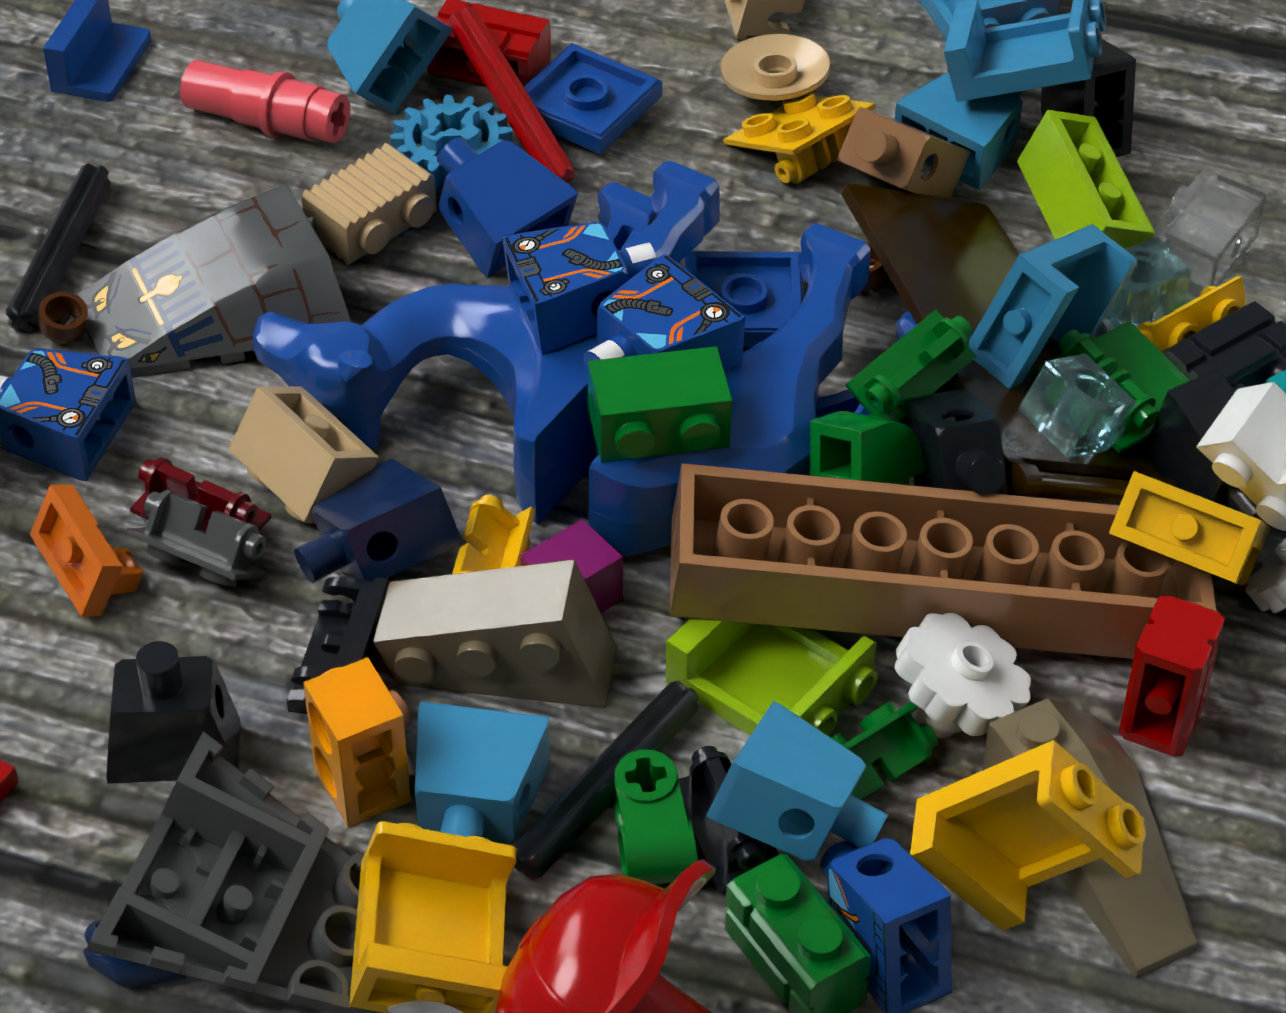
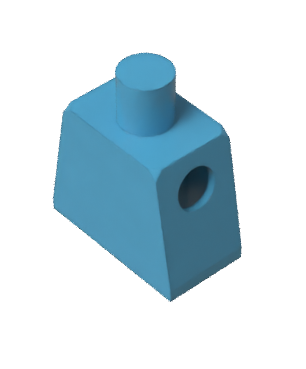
[327,0,453,115]
[895,72,1023,190]
[415,701,551,844]
[706,701,888,861]

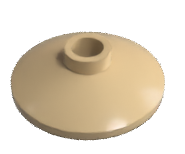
[721,34,830,101]

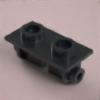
[679,746,778,892]

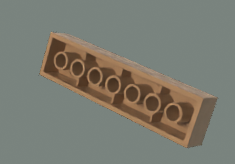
[670,463,1216,659]

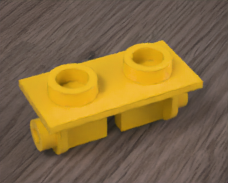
[1136,276,1247,352]
[452,495,536,574]

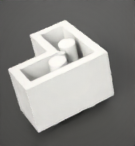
[1196,382,1286,531]

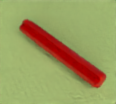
[449,7,575,183]

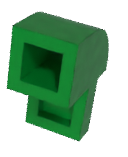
[810,411,925,485]

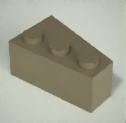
[373,559,617,708]

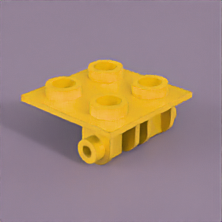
[723,91,876,184]

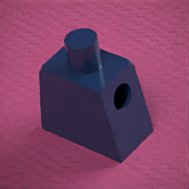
[294,459,463,583]

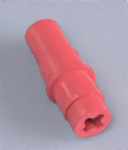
[180,60,350,143]

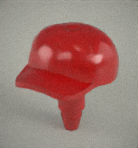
[496,859,716,1013]

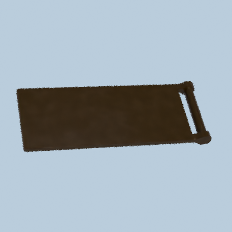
[841,183,1178,505]

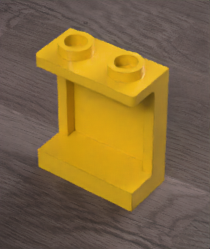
[1109,471,1271,585]
[910,740,1146,931]
[349,821,517,1013]

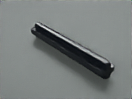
[5,163,111,332]
[513,681,698,880]

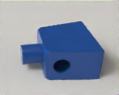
[437,137,578,278]

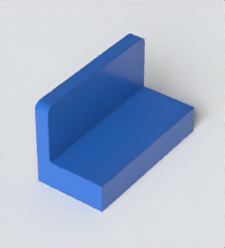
[43,0,151,102]

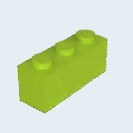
[1017,110,1155,260]

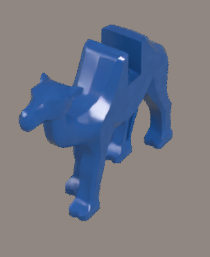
[253,161,950,556]

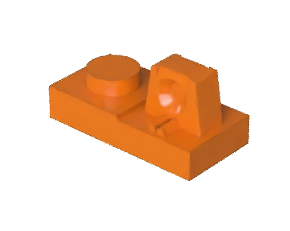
[29,484,144,617]

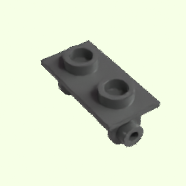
[125,490,267,586]

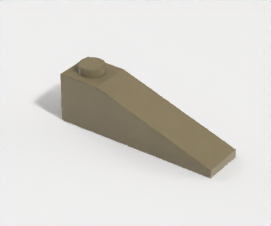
[982,698,1198,978]

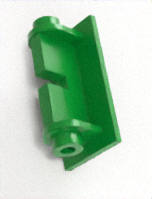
[845,309,977,422]
[831,701,938,801]

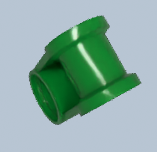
[615,749,698,885]

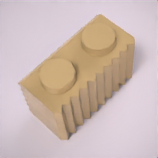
[301,143,437,266]

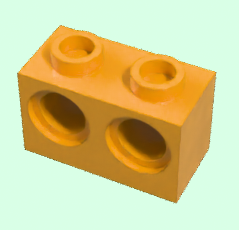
[303,657,411,828]

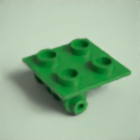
[1038,321,1190,453]

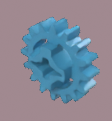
[390,95,513,190]

